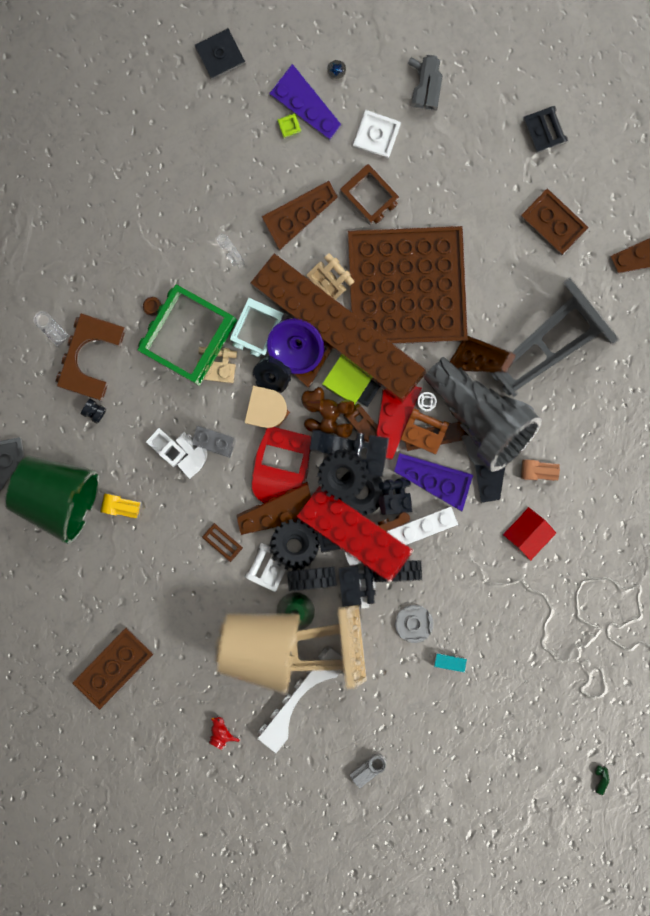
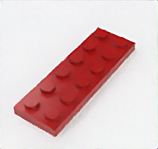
[297,486,413,582]

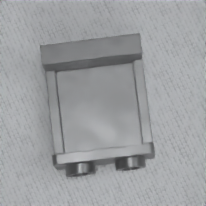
[192,426,236,458]

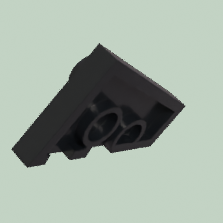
[474,464,505,503]

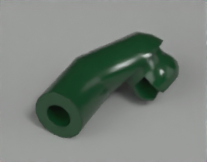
[595,765,610,795]

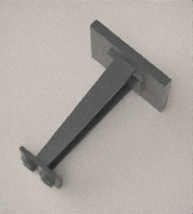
[490,278,619,397]

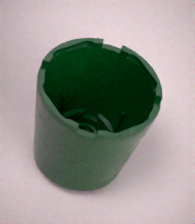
[5,456,99,544]

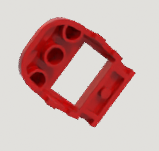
[251,427,312,503]

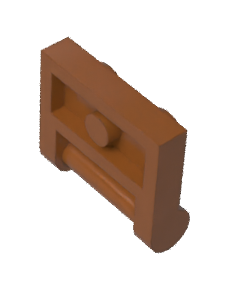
[401,408,449,455]

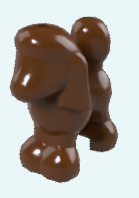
[301,387,354,438]

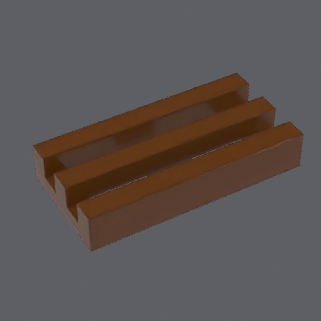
[202,523,243,562]

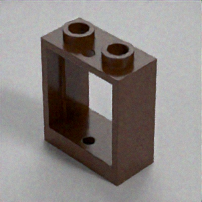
[340,164,399,226]

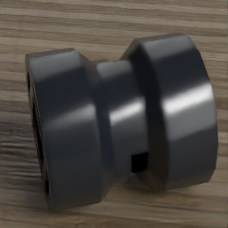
[81,398,107,424]

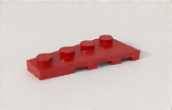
[376,386,422,460]

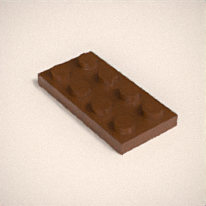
[72,627,154,710]

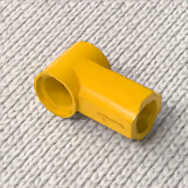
[100,493,140,518]

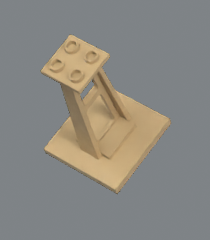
[291,605,367,689]

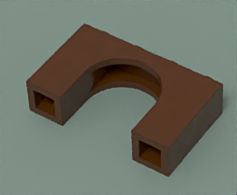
[55,313,127,402]

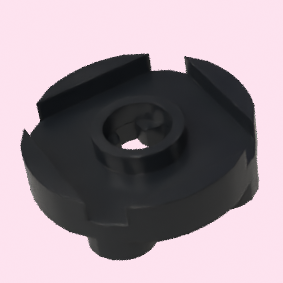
[253,356,292,393]

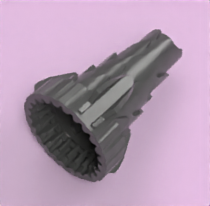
[424,357,542,471]

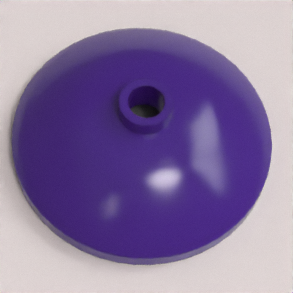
[267,319,324,374]

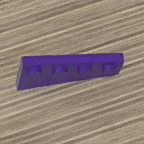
[394,453,473,512]

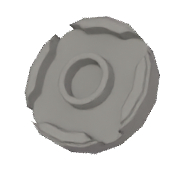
[395,605,434,643]

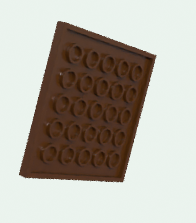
[348,226,468,344]

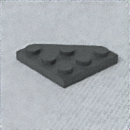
[0,437,25,491]

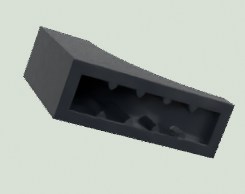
[310,430,354,455]

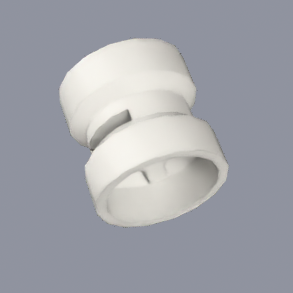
[417,392,437,412]

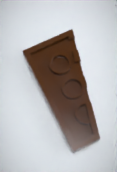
[237,482,311,535]

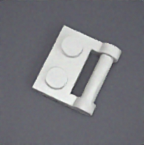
[244,543,286,592]

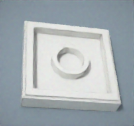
[353,110,401,159]

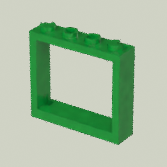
[137,284,238,386]

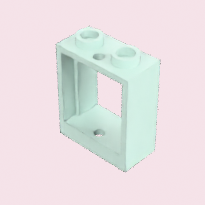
[230,298,284,358]

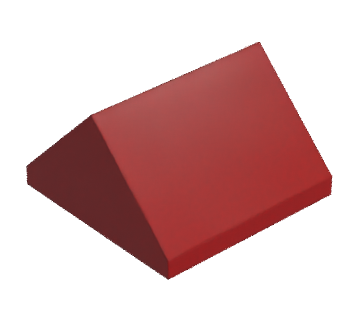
[503,507,556,561]

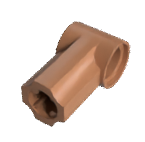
[521,460,560,481]

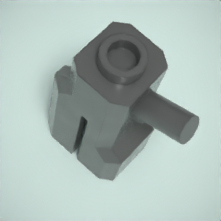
[408,55,443,111]

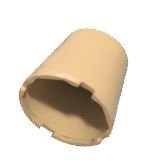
[215,614,300,694]

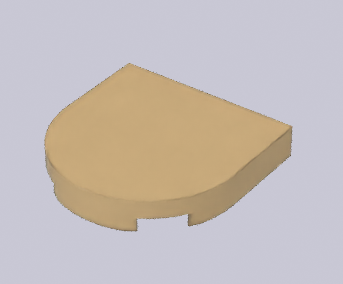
[245,386,287,428]

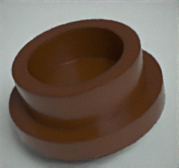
[143,297,162,316]

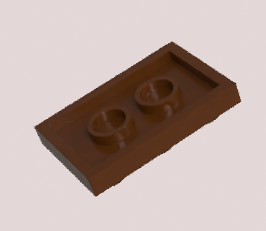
[520,188,589,256]

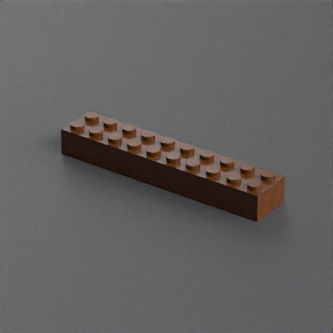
[250,253,426,403]

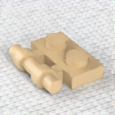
[307,253,355,300]
[197,346,237,384]

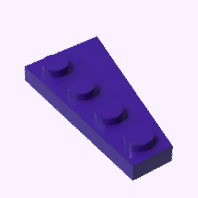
[269,64,341,141]

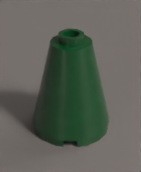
[276,592,315,631]

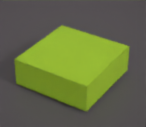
[277,113,301,138]

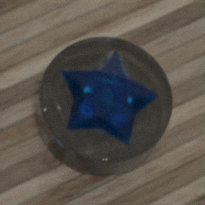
[327,60,346,80]

